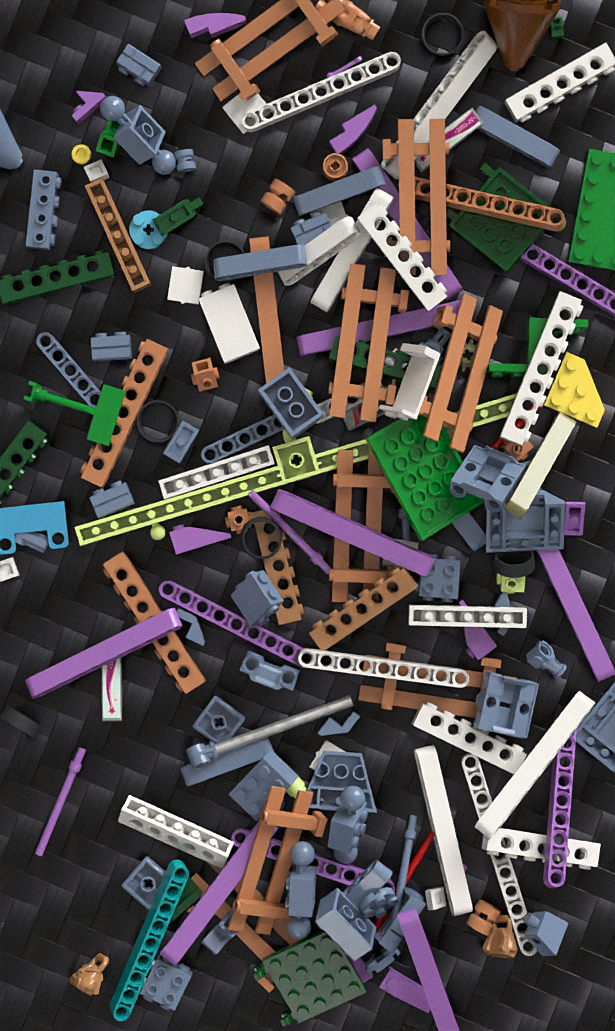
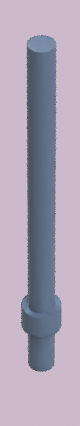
[391,815,417,924]

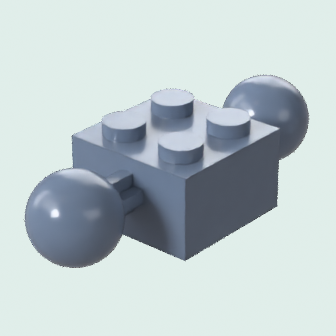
[100,96,176,175]
[328,786,368,864]
[285,841,317,940]

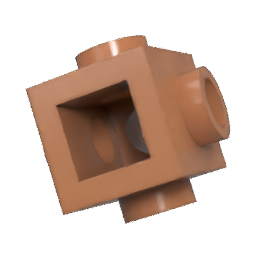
[191,358,220,392]
[500,439,534,462]
[225,506,253,534]

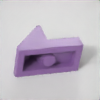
[72,91,106,124]
[564,502,585,535]

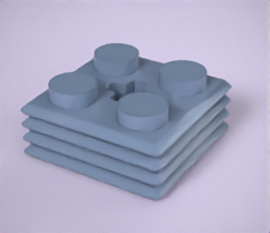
[193,696,245,744]
[122,856,171,910]

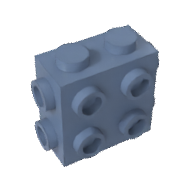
[415,554,461,602]
[231,570,284,626]
[140,955,193,1011]

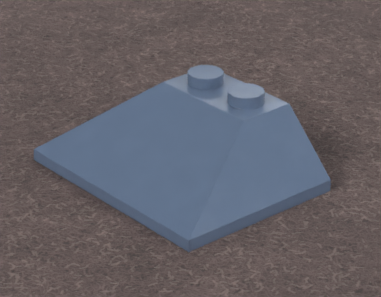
[486,490,565,552]
[576,682,615,772]

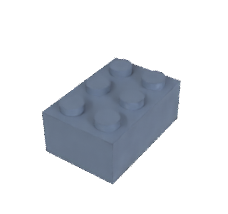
[258,367,324,440]
[229,750,299,821]
[315,888,376,961]

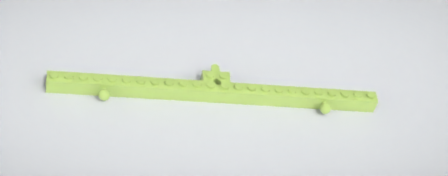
[75,394,523,546]

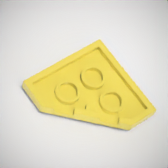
[544,352,605,428]

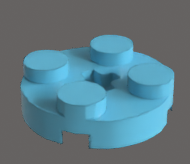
[129,211,168,250]

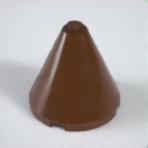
[483,0,561,71]

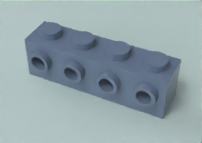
[26,170,62,251]

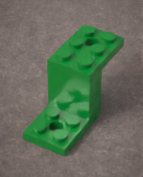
[486,318,588,378]

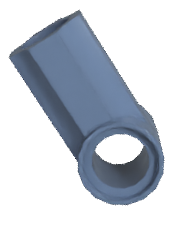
[14,531,49,553]

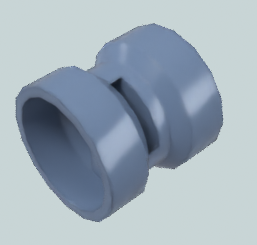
[174,149,196,172]

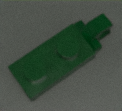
[152,197,203,236]

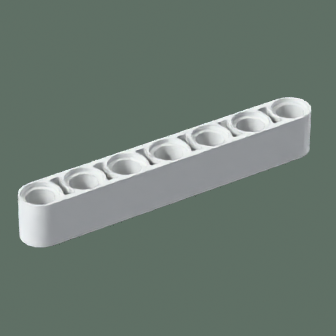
[311,188,394,312]

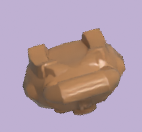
[482,915,517,958]
[70,953,109,996]

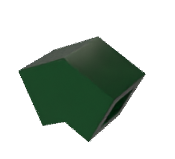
[550,17,564,39]

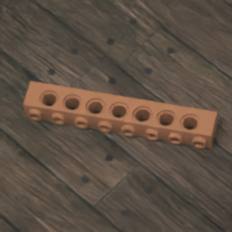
[80,339,169,488]
[103,552,206,694]

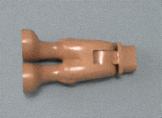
[315,0,380,40]

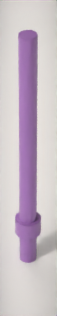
[248,490,332,574]
[35,747,86,856]

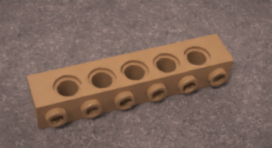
[85,178,152,293]
[252,509,304,625]
[309,567,418,651]

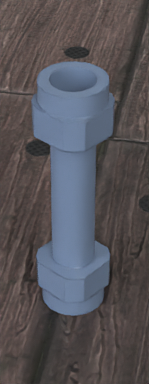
[398,509,410,541]

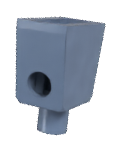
[523,911,568,956]

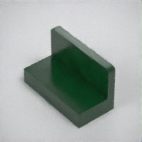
[163,876,203,921]

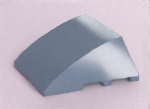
[307,751,377,813]

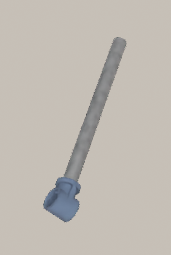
[186,695,353,769]

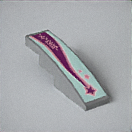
[414,108,484,172]
[102,641,123,721]

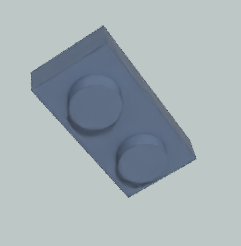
[163,421,200,463]

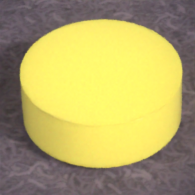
[72,144,91,165]

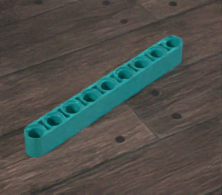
[109,859,189,1021]

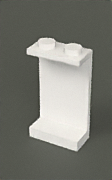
[198,283,260,364]
[379,343,441,421]

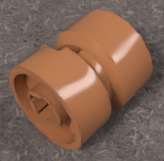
[323,153,348,182]
[260,179,295,215]
[466,899,501,935]

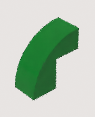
[95,113,126,157]

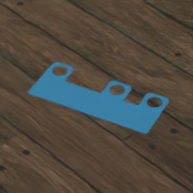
[0,501,69,555]

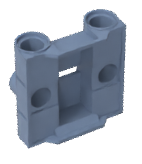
[449,445,526,512]
[240,651,300,691]
[473,671,539,739]
[374,887,426,953]

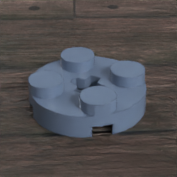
[359,887,399,918]
[365,947,400,976]

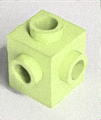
[496,573,525,594]

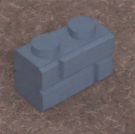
[116,44,162,87]
[291,211,332,245]
[91,332,132,362]
[90,481,135,519]

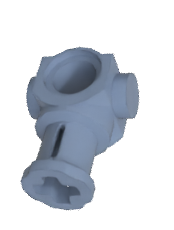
[420,328,451,362]
[527,640,567,679]

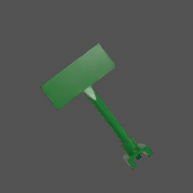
[24,381,126,446]

